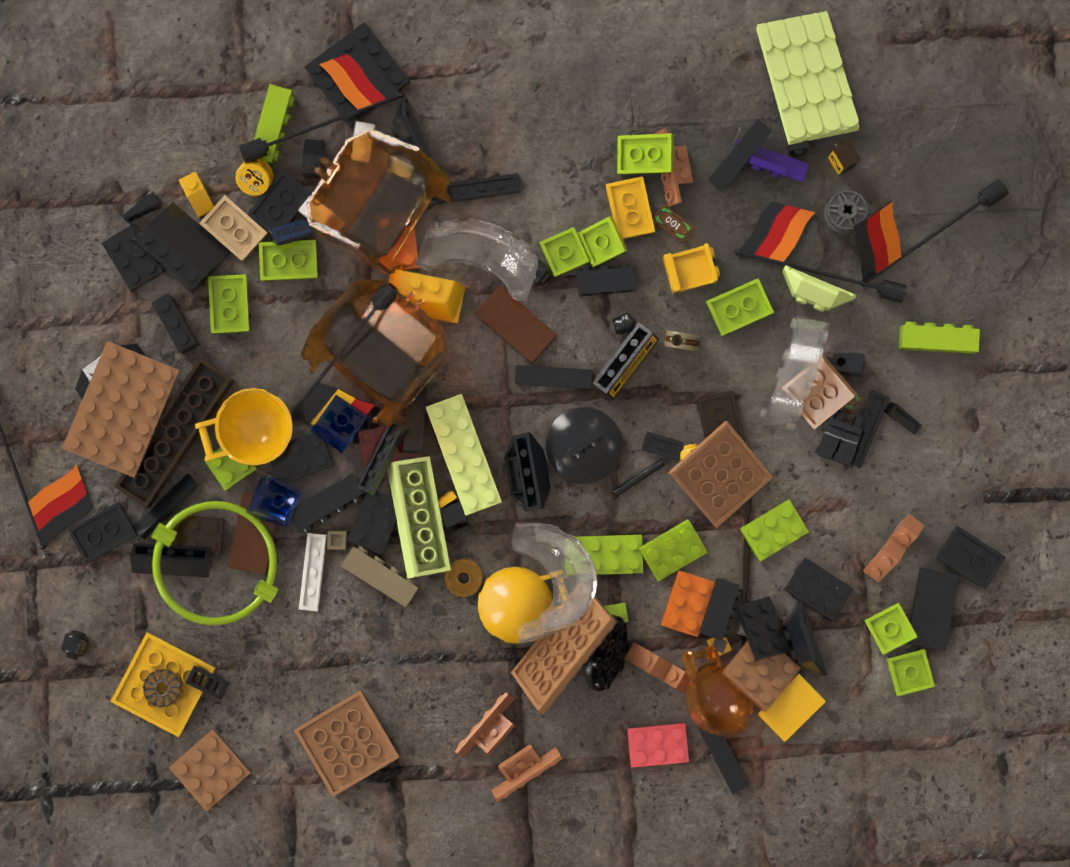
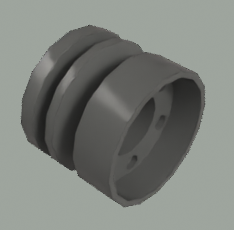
[823,190,868,235]

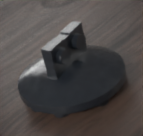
[546,407,622,484]
[582,615,630,692]

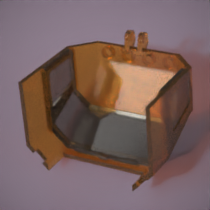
[306,128,450,275]
[301,280,448,426]

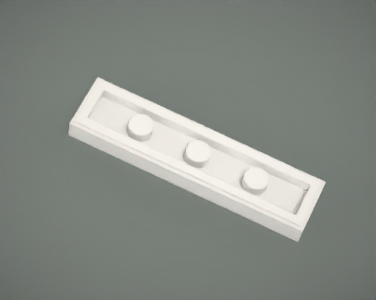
[299,533,327,611]

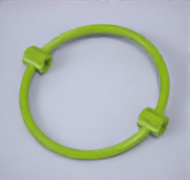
[152,501,278,625]

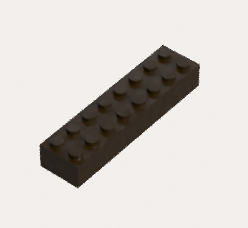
[114,357,235,508]

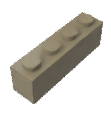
[341,545,419,607]

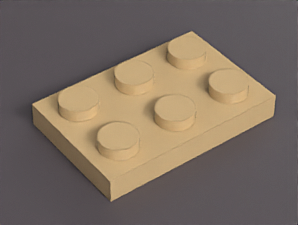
[199,195,268,262]

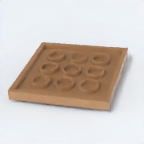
[668,421,773,528]
[294,690,400,797]

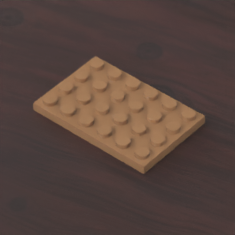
[62,341,180,478]
[511,583,616,714]

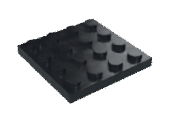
[304,22,410,127]

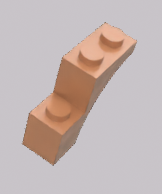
[863,514,924,583]
[625,643,698,696]

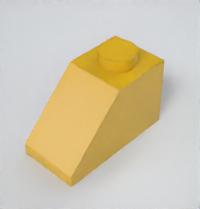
[179,172,214,218]

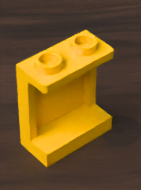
[663,243,720,294]

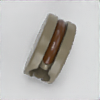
[664,330,701,352]

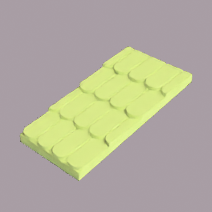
[756,11,860,145]

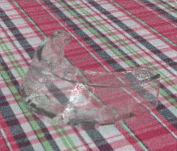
[416,217,538,301]
[759,315,830,433]
[512,523,597,643]

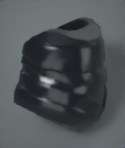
[612,313,636,335]

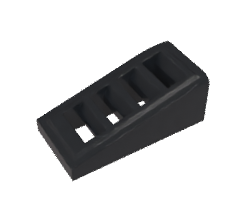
[122,191,162,223]
[185,665,231,700]

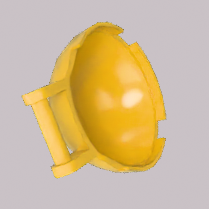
[195,388,293,465]
[478,567,569,644]

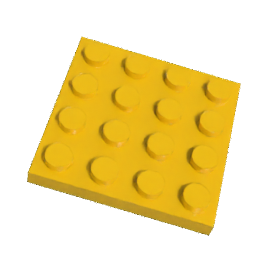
[110,632,216,737]

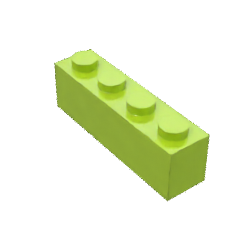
[254,84,295,166]
[899,322,980,354]

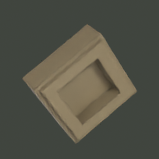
[327,530,347,550]

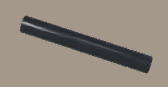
[613,459,665,497]

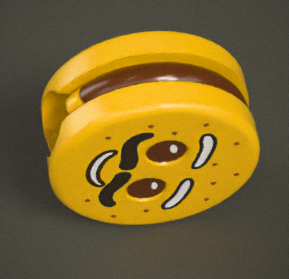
[235,159,273,196]

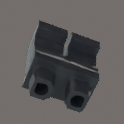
[815,410,865,468]

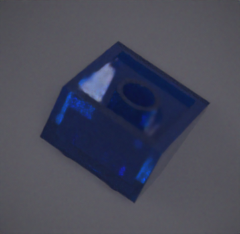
[311,395,368,453]
[247,475,302,527]

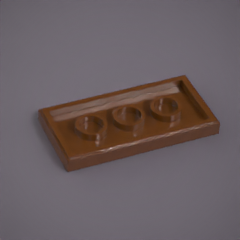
[475,285,557,363]
[228,492,281,575]

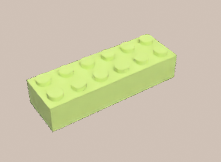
[426,394,502,516]
[387,456,451,579]

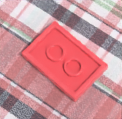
[627,723,689,768]

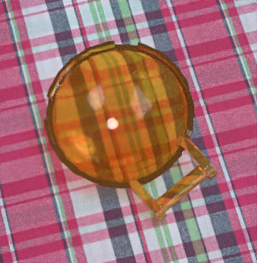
[682,645,753,737]

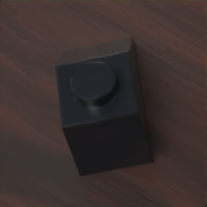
[302,139,324,178]

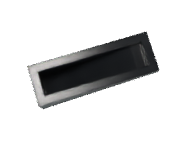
[884,402,922,435]

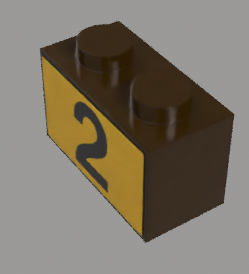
[828,140,861,176]

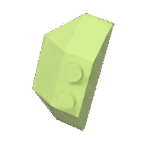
[782,266,856,312]

